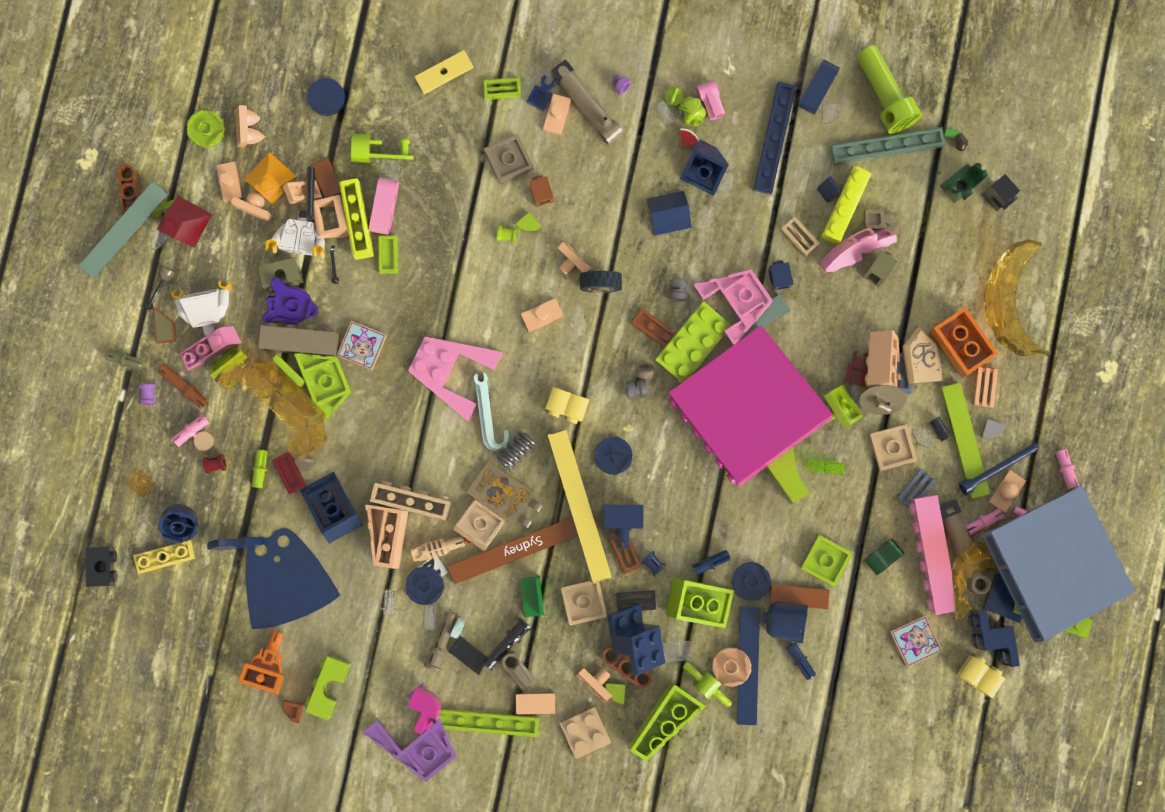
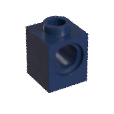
[768,260,793,291]

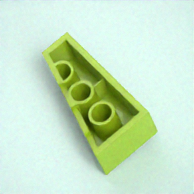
[627,681,706,761]

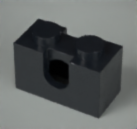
[982,174,1020,211]
[86,547,118,587]

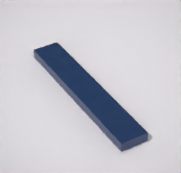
[753,82,796,195]
[737,607,760,725]

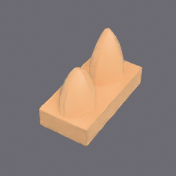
[235,105,265,148]

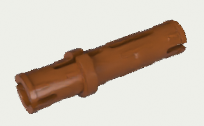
[157,364,208,409]

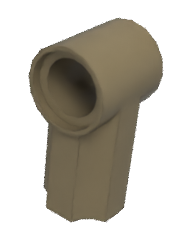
[502,652,535,690]

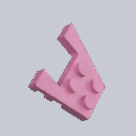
[694,269,772,345]

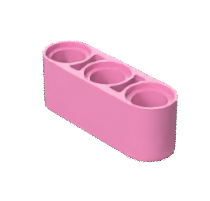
[369,177,399,235]

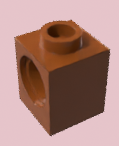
[529,175,554,207]

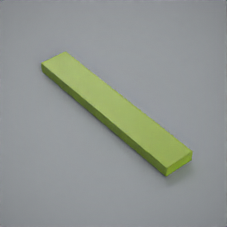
[941,383,990,499]
[430,708,539,737]

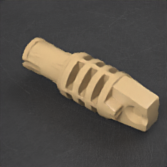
[411,535,465,562]

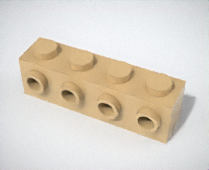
[370,480,452,521]

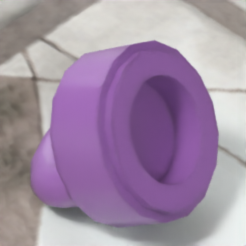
[612,74,631,95]

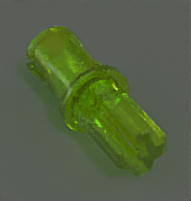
[806,459,845,475]

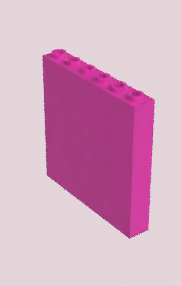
[668,325,833,487]

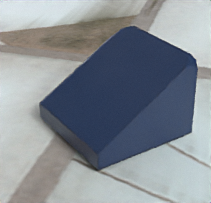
[817,176,841,203]

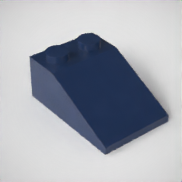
[300,472,363,544]

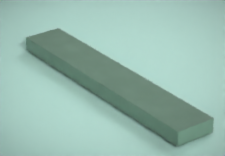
[830,127,946,165]
[78,181,168,278]

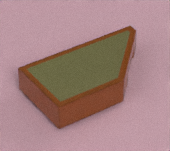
[153,308,176,344]

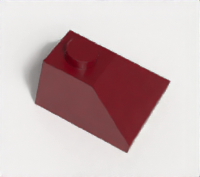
[157,196,213,248]

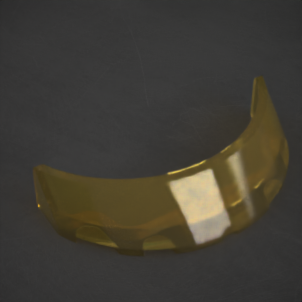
[984,239,1051,357]
[952,540,1000,621]

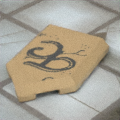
[903,326,943,384]

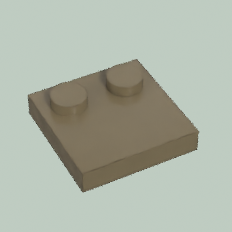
[483,134,534,184]

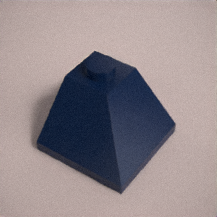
[680,139,729,196]

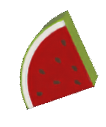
[680,128,699,148]

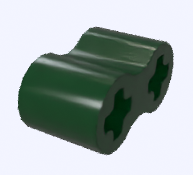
[864,538,905,576]

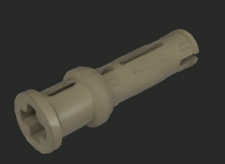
[424,612,457,672]

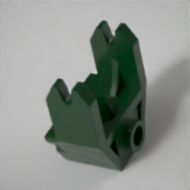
[940,163,988,203]

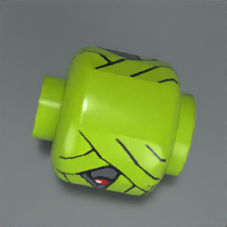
[678,96,706,126]

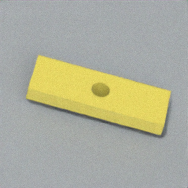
[415,50,473,94]
[133,540,195,574]

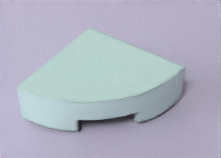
[450,617,466,638]

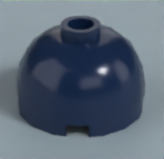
[158,504,198,543]

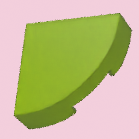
[515,212,542,231]
[606,683,625,704]

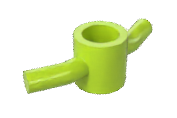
[683,662,732,707]

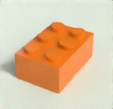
[929,307,998,378]

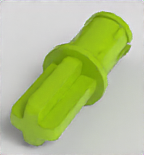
[251,450,268,488]

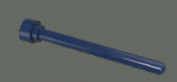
[958,443,1039,496]

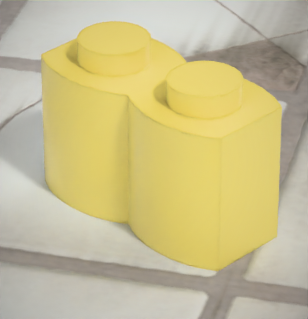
[545,387,589,424]
[957,655,1005,698]

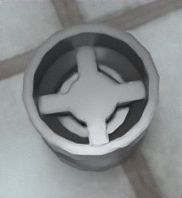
[669,279,688,301]
[626,379,648,400]

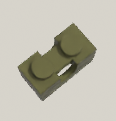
[863,251,898,287]
[258,257,304,293]

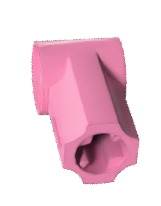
[696,80,725,120]

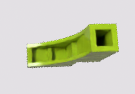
[766,447,810,504]

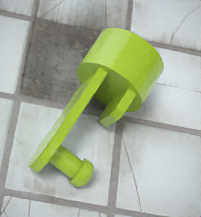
[350,133,414,163]

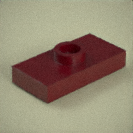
[272,451,307,495]

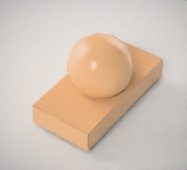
[231,192,272,222]
[988,470,1026,513]

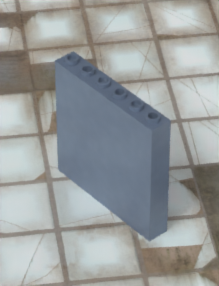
[982,486,1135,643]

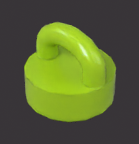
[664,87,683,107]

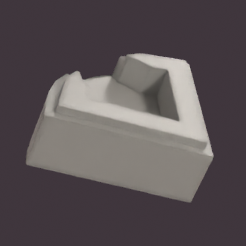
[981,419,1006,439]

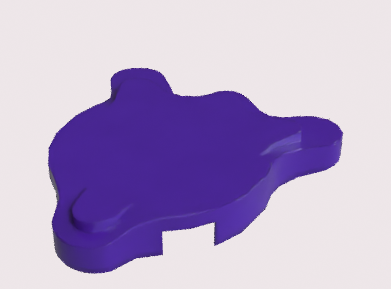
[262,277,319,324]

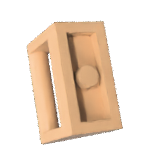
[314,195,349,238]

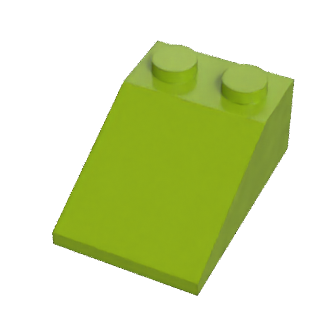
[665,577,734,628]

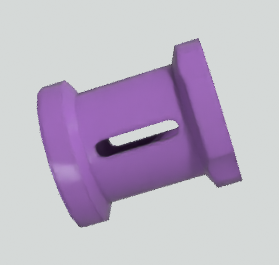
[138,384,156,405]

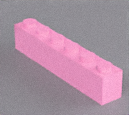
[909,495,959,615]

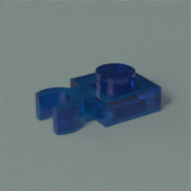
[526,75,555,111]

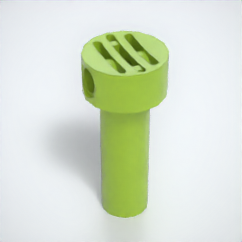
[857,45,923,134]

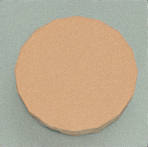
[712,647,751,687]

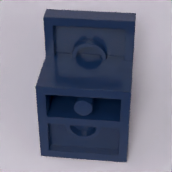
[607,604,665,676]
[968,609,1020,667]

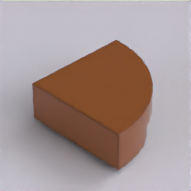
[283,700,303,724]

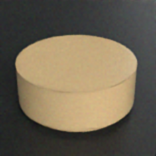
[194,431,214,451]

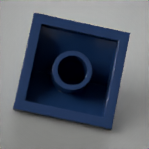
[647,191,692,236]

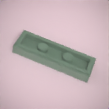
[732,294,790,340]

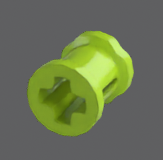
[496,224,518,244]

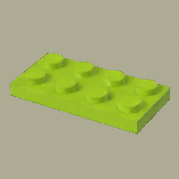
[654,301,732,383]

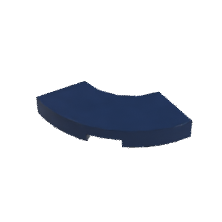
[207,537,262,550]

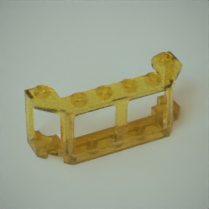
[214,360,327,460]

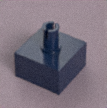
[604,505,643,548]

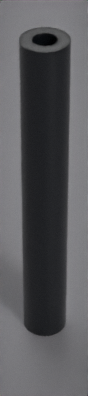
[306,166,315,220]

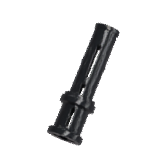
[482,618,532,671]

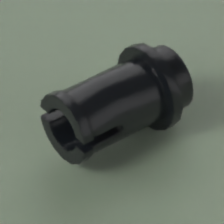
[929,416,951,442]

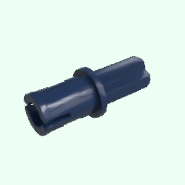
[692,550,731,576]
[786,642,816,680]

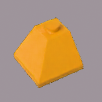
[244,152,297,205]

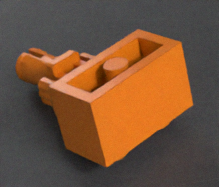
[238,631,284,695]

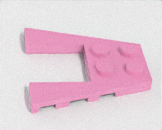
[408,337,502,422]

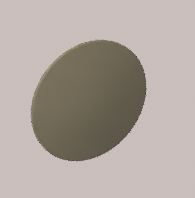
[859,385,906,415]

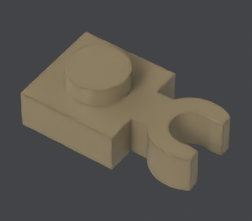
[864,210,898,230]

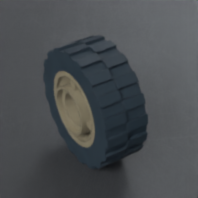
[580,271,622,293]

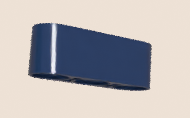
[798,59,840,115]

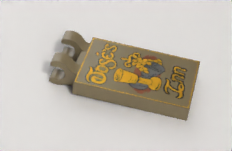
[466,461,543,528]

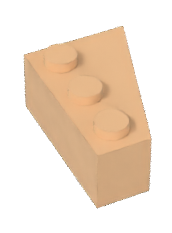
[865,330,901,388]
[365,504,408,569]

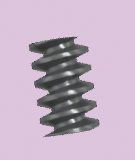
[496,431,538,472]

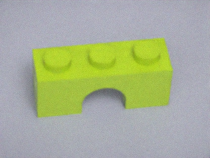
[305,655,352,720]

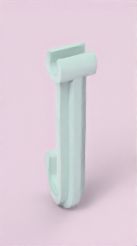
[474,373,509,451]

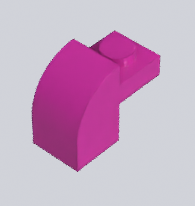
[408,686,441,734]

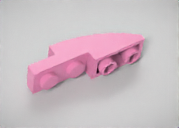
[820,227,897,272]

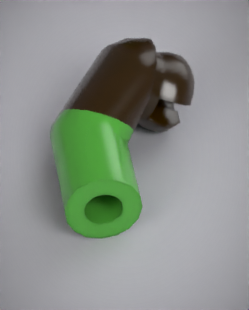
[944,127,968,151]

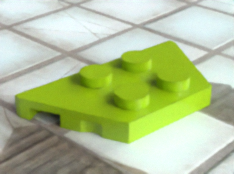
[294,353,352,423]

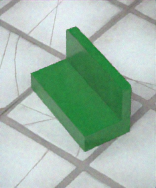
[521,576,544,617]

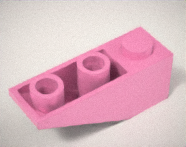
[179,326,241,370]

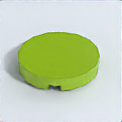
[187,110,225,148]

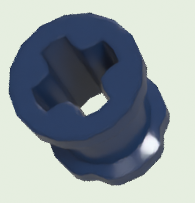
[641,551,666,576]

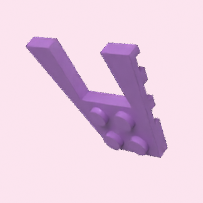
[363,683,457,782]

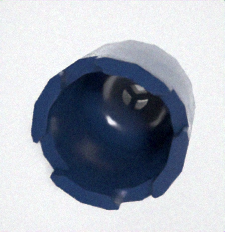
[762,602,808,643]

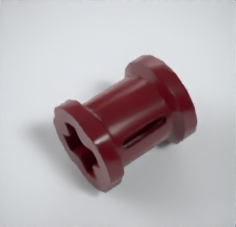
[203,454,227,474]

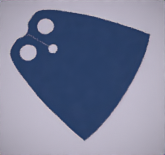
[246,528,340,629]

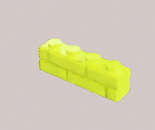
[820,166,871,245]
[339,178,374,260]

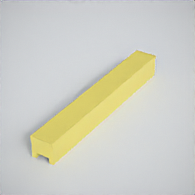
[548,430,612,584]

